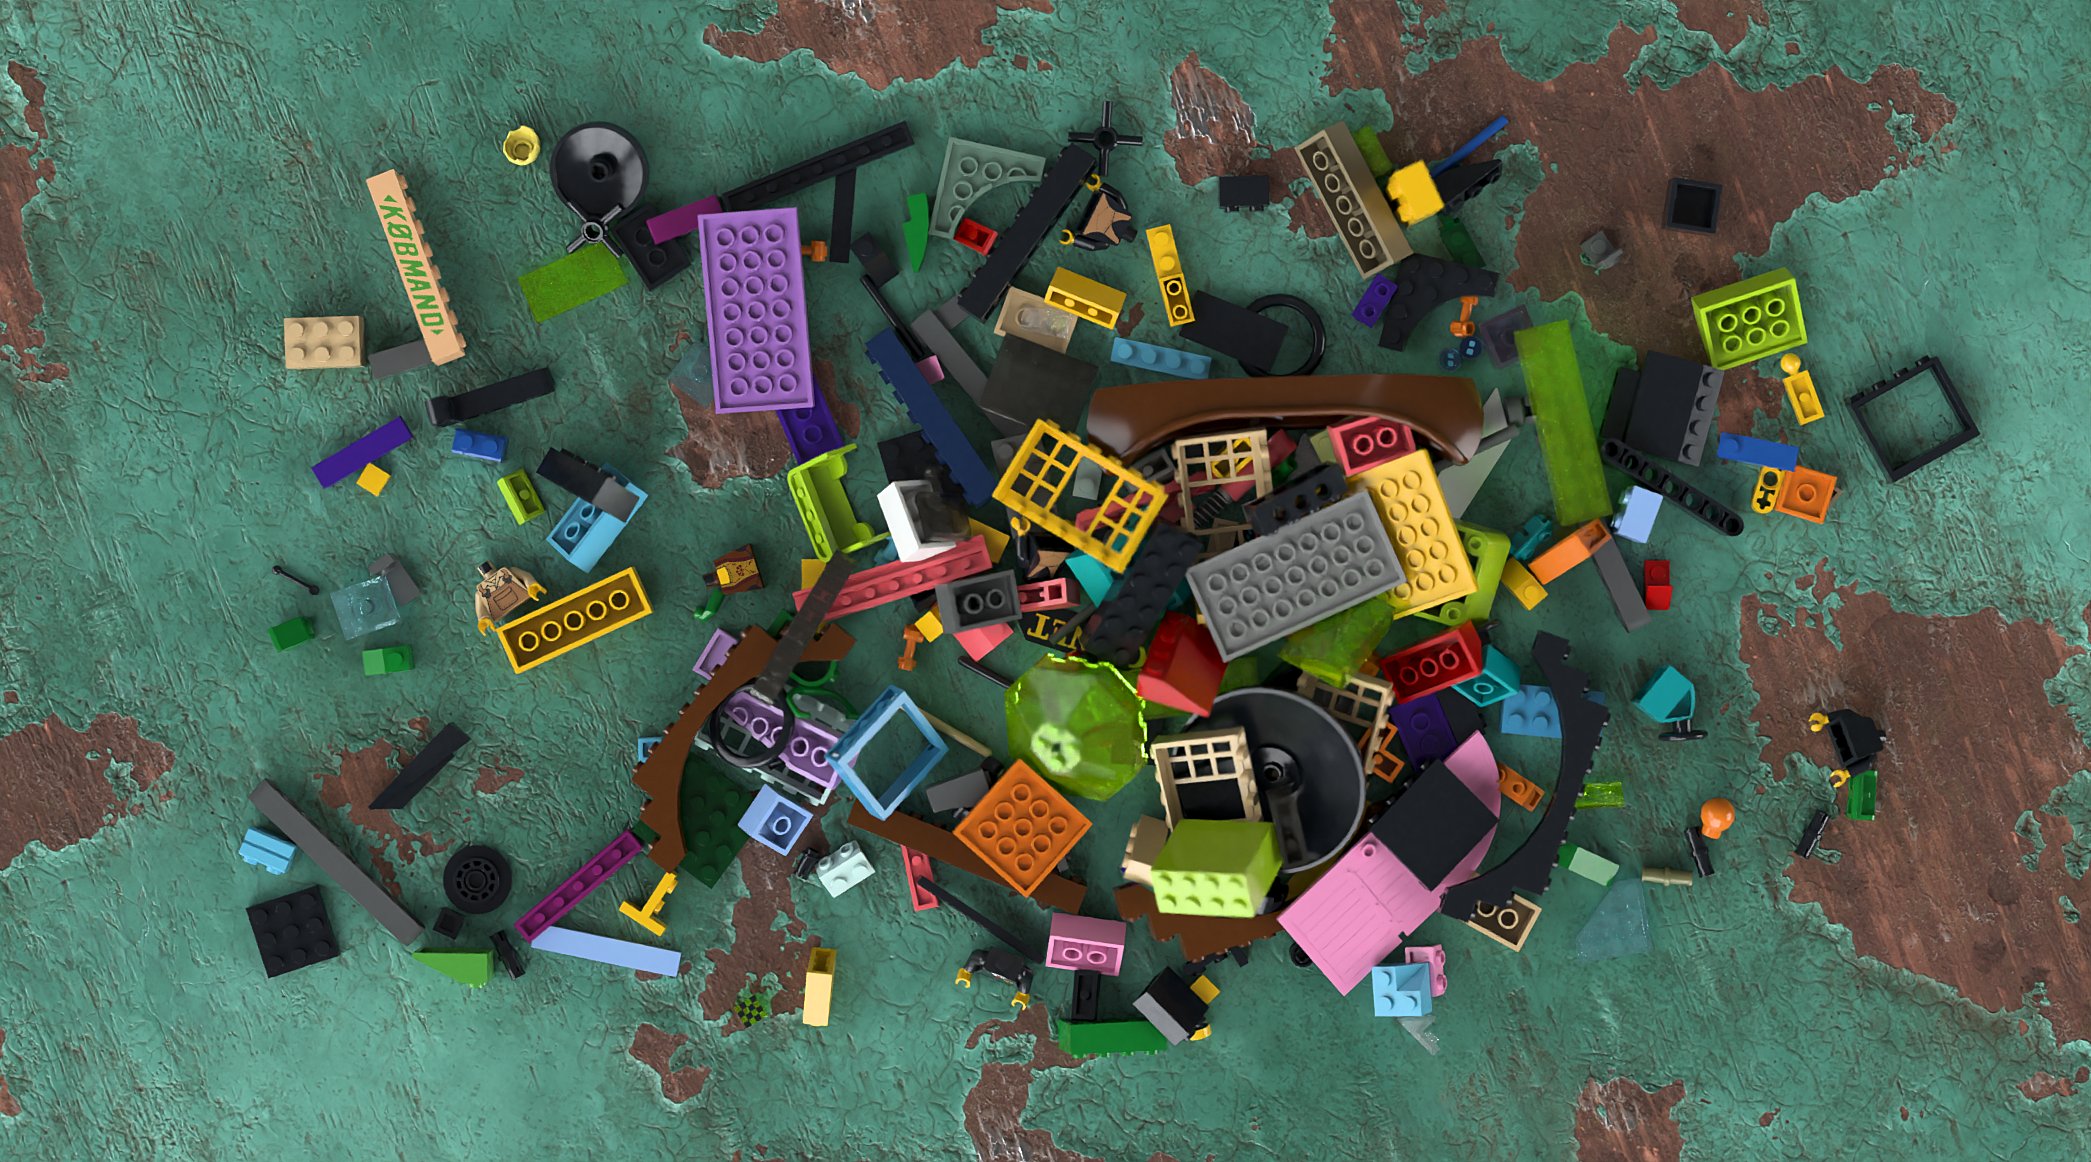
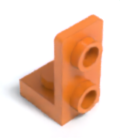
[1496,761,1545,813]

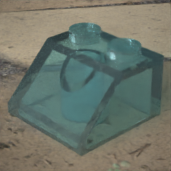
[330,576,401,640]

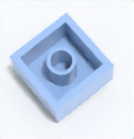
[1609,486,1663,543]
[738,784,813,856]

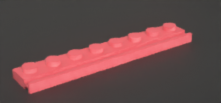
[792,534,993,629]

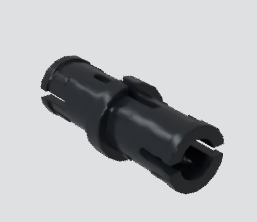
[1794,809,1832,860]
[1684,826,1715,878]
[489,930,526,981]

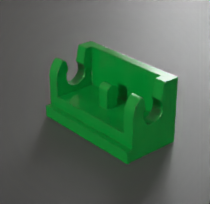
[1846,770,1878,820]

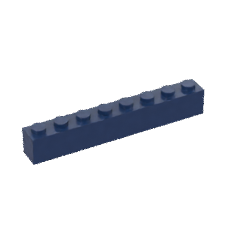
[864,327,998,509]

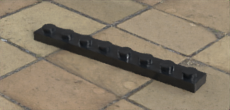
[722,121,915,212]

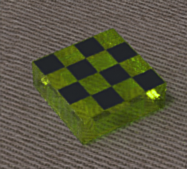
[734,994,768,1028]

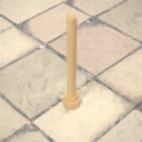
[891,696,992,757]

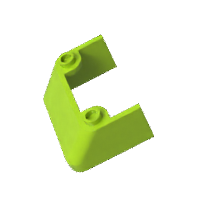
[787,443,892,562]
[1413,517,1511,627]

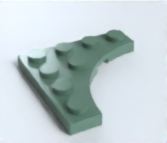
[928,137,1046,240]

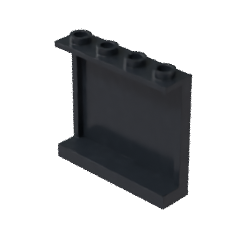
[1363,756,1500,892]

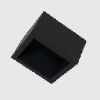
[1661,177,1723,237]

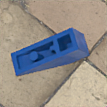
[1717,432,1799,472]

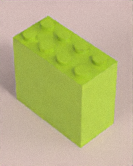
[1150,819,1282,917]

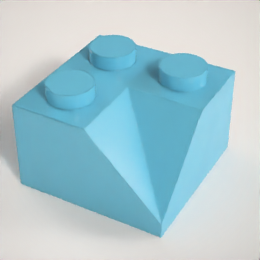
[1372,962,1432,1016]

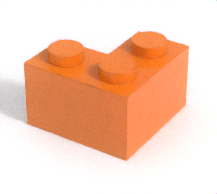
[1356,713,1405,783]

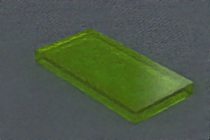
[517,241,628,324]

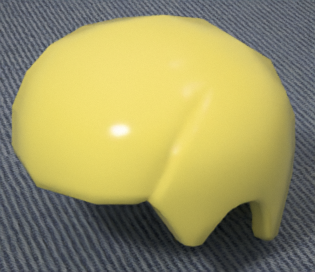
[503,125,541,165]

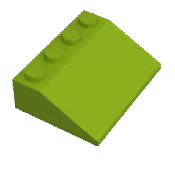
[1691,267,1808,370]

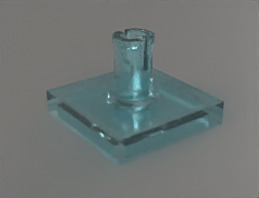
[667,340,715,409]

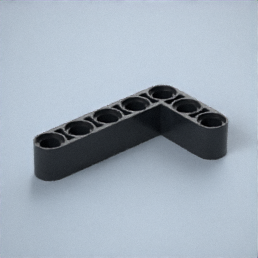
[424,367,555,428]

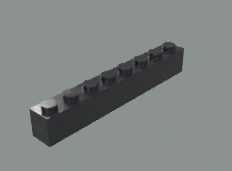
[957,143,1098,325]

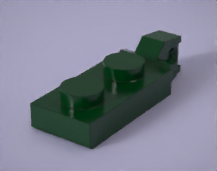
[1437,212,1486,268]

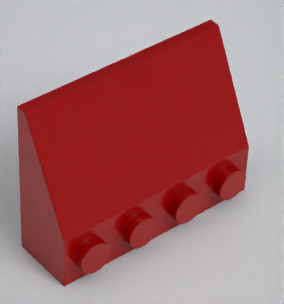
[1136,610,1230,717]

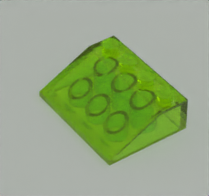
[1278,596,1396,690]

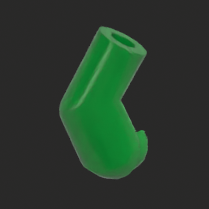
[693,590,725,622]

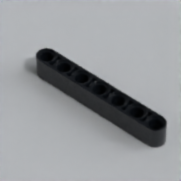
[1594,438,1744,537]

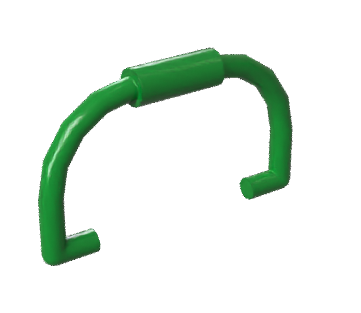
[786,685,859,720]

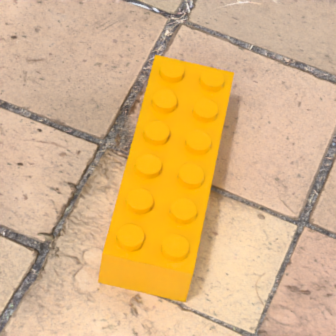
[496,567,655,674]

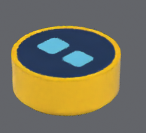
[1190,1022,1212,1040]

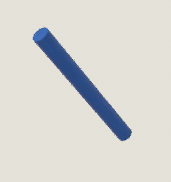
[1429,115,1508,180]

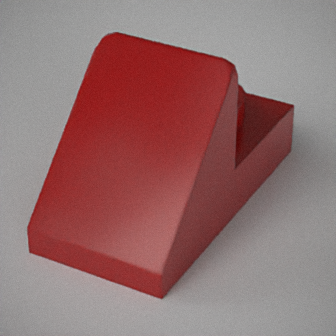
[953,218,999,257]
[1643,561,1673,610]

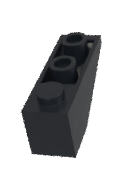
[1432,159,1502,217]

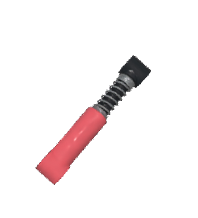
[1175,428,1298,530]

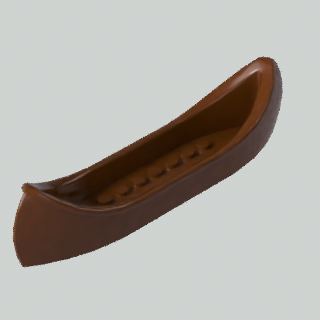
[1086,374,1484,477]

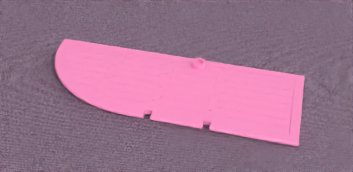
[1276,730,1501,996]

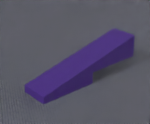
[311,416,414,489]

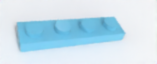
[1110,337,1212,380]

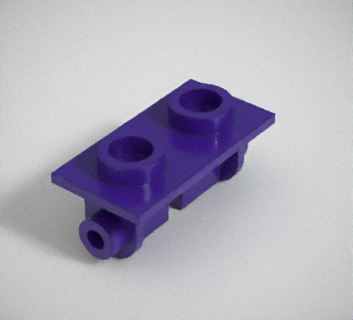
[1351,273,1398,328]

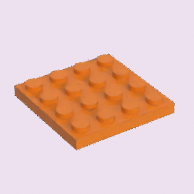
[952,758,1093,898]

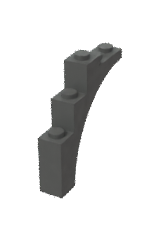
[924,766,1071,872]

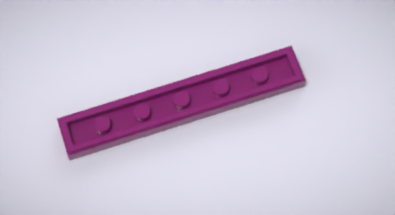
[513,829,644,943]

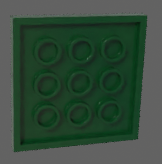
[632,751,755,889]

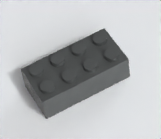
[991,432,1059,539]

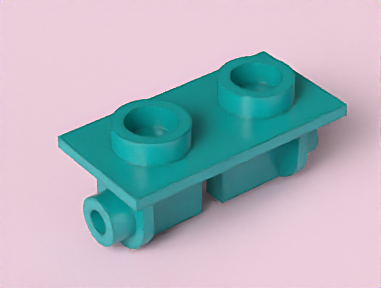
[1509,514,1554,563]

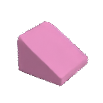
[915,355,945,385]

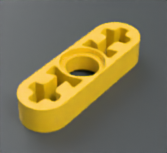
[1750,466,1786,513]

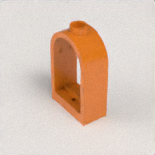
[1528,517,1612,585]

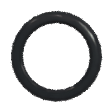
[1237,293,1326,378]
[708,677,795,769]

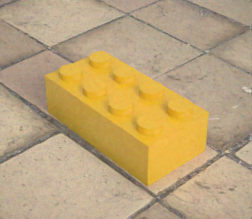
[1384,161,1443,228]

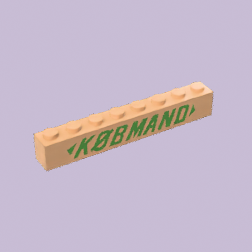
[366,169,466,366]

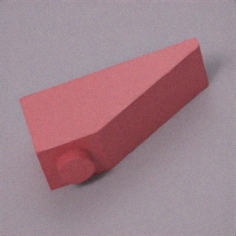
[1017,578,1081,612]

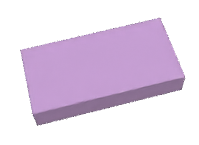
[692,628,740,680]

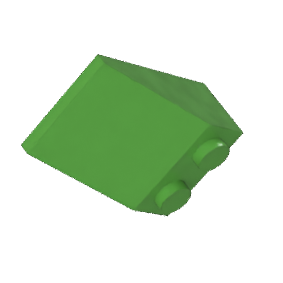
[412,947,495,988]

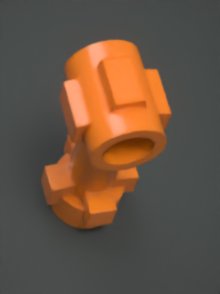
[801,241,828,261]
[1450,296,1479,338]
[897,624,924,671]

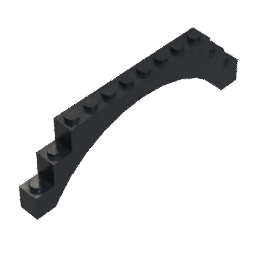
[1437,630,1611,923]

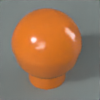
[1700,797,1735,839]

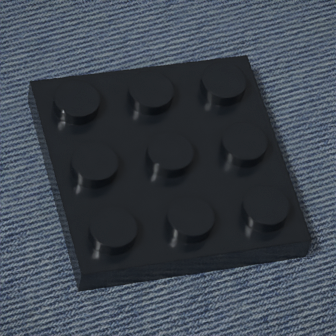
[877,429,965,502]
[245,885,341,979]

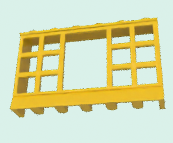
[992,419,1169,574]

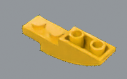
[1146,224,1195,327]

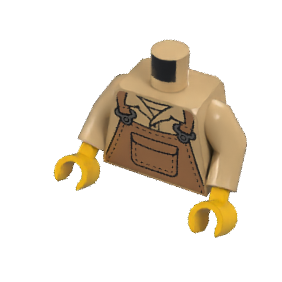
[475,560,547,636]

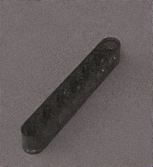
[748,549,858,707]

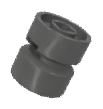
[1503,392,1544,428]

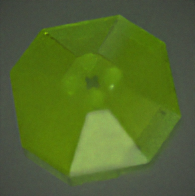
[1004,653,1148,802]

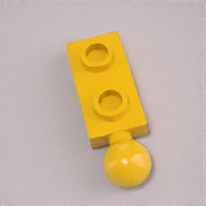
[1780,353,1825,425]

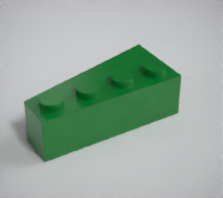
[1058,1017,1167,1059]

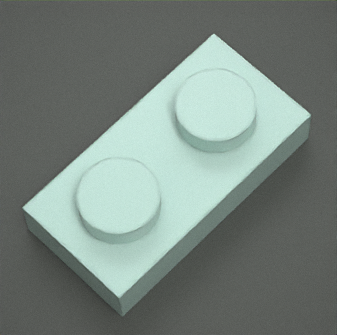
[1072,455,1102,500]

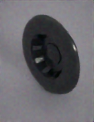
[443,845,512,914]

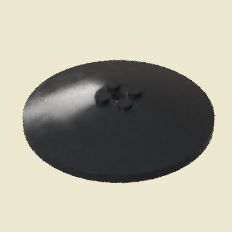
[1171,685,1367,874]

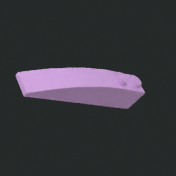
[724,690,860,790]

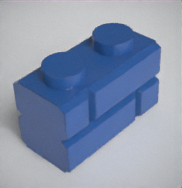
[452,428,509,462]

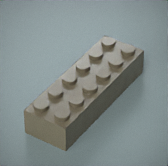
[1294,121,1413,280]

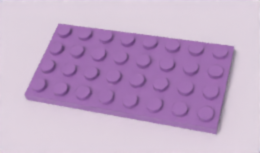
[698,207,815,414]

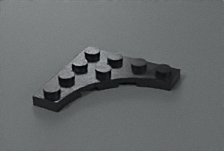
[1378,252,1501,352]

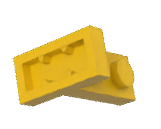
[619,871,678,936]

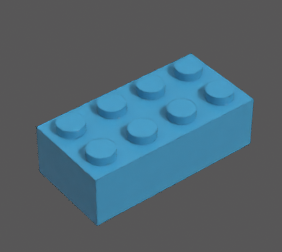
[1498,684,1605,738]

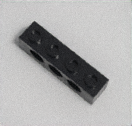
[1243,461,1349,537]

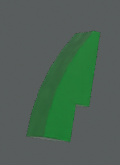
[902,192,930,273]

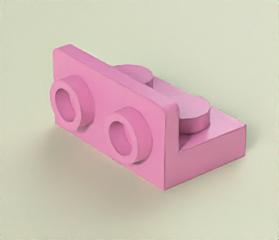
[1405,944,1447,997]

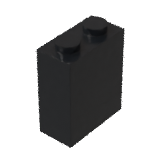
[1133,966,1210,1046]

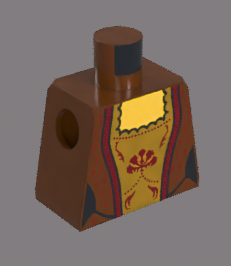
[703,543,765,594]

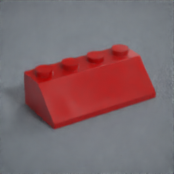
[1378,620,1483,705]

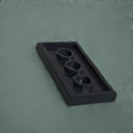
[1179,290,1289,373]

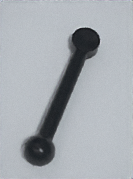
[272,565,319,595]

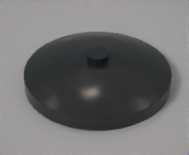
[550,121,649,219]

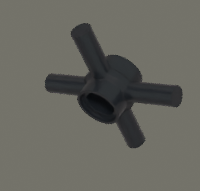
[1068,101,1143,177]
[566,197,625,259]

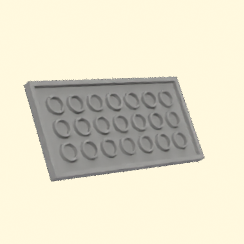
[1185,490,1407,662]

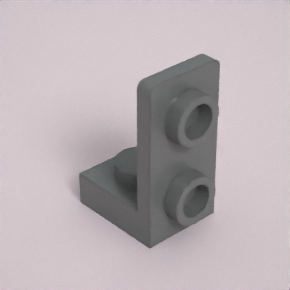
[1580,231,1624,270]
[368,553,421,606]

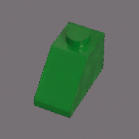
[267,616,315,652]
[362,645,415,676]

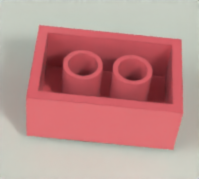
[1327,415,1417,476]

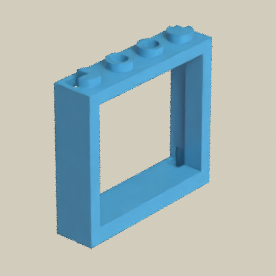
[824,684,950,821]

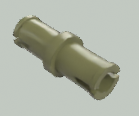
[1641,866,1693,886]

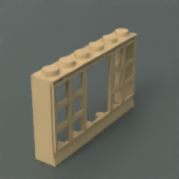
[1171,426,1276,568]
[1272,655,1395,790]
[1150,726,1264,834]

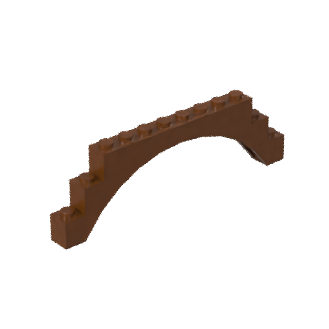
[631,622,858,874]
[1112,799,1385,962]

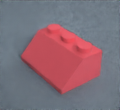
[932,577,1014,662]

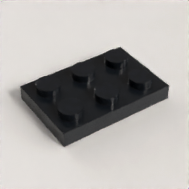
[609,202,692,292]

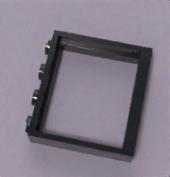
[1845,355,1980,483]

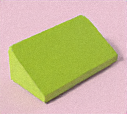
[497,468,546,525]

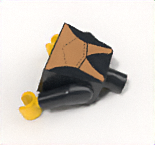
[1059,174,1137,251]
[1011,516,1076,584]

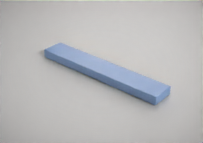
[531,925,682,977]

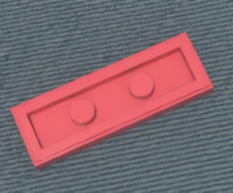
[901,845,939,911]

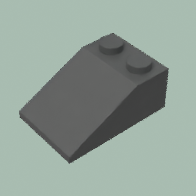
[934,569,1023,634]

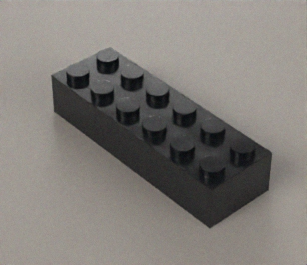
[1078,514,1203,671]

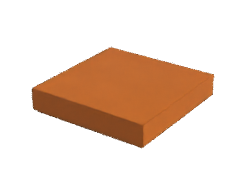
[1774,464,1837,524]

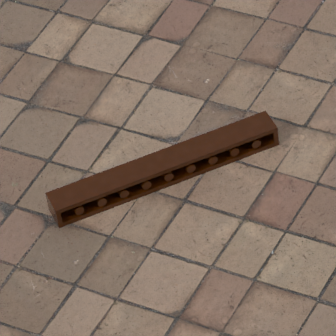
[846,796,1088,915]

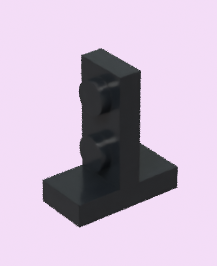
[1182,945,1249,977]

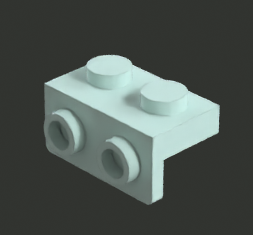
[814,840,875,898]

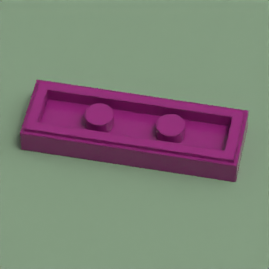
[646,194,723,244]

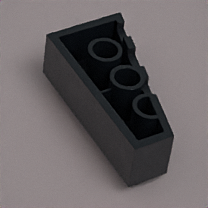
[536,447,640,523]

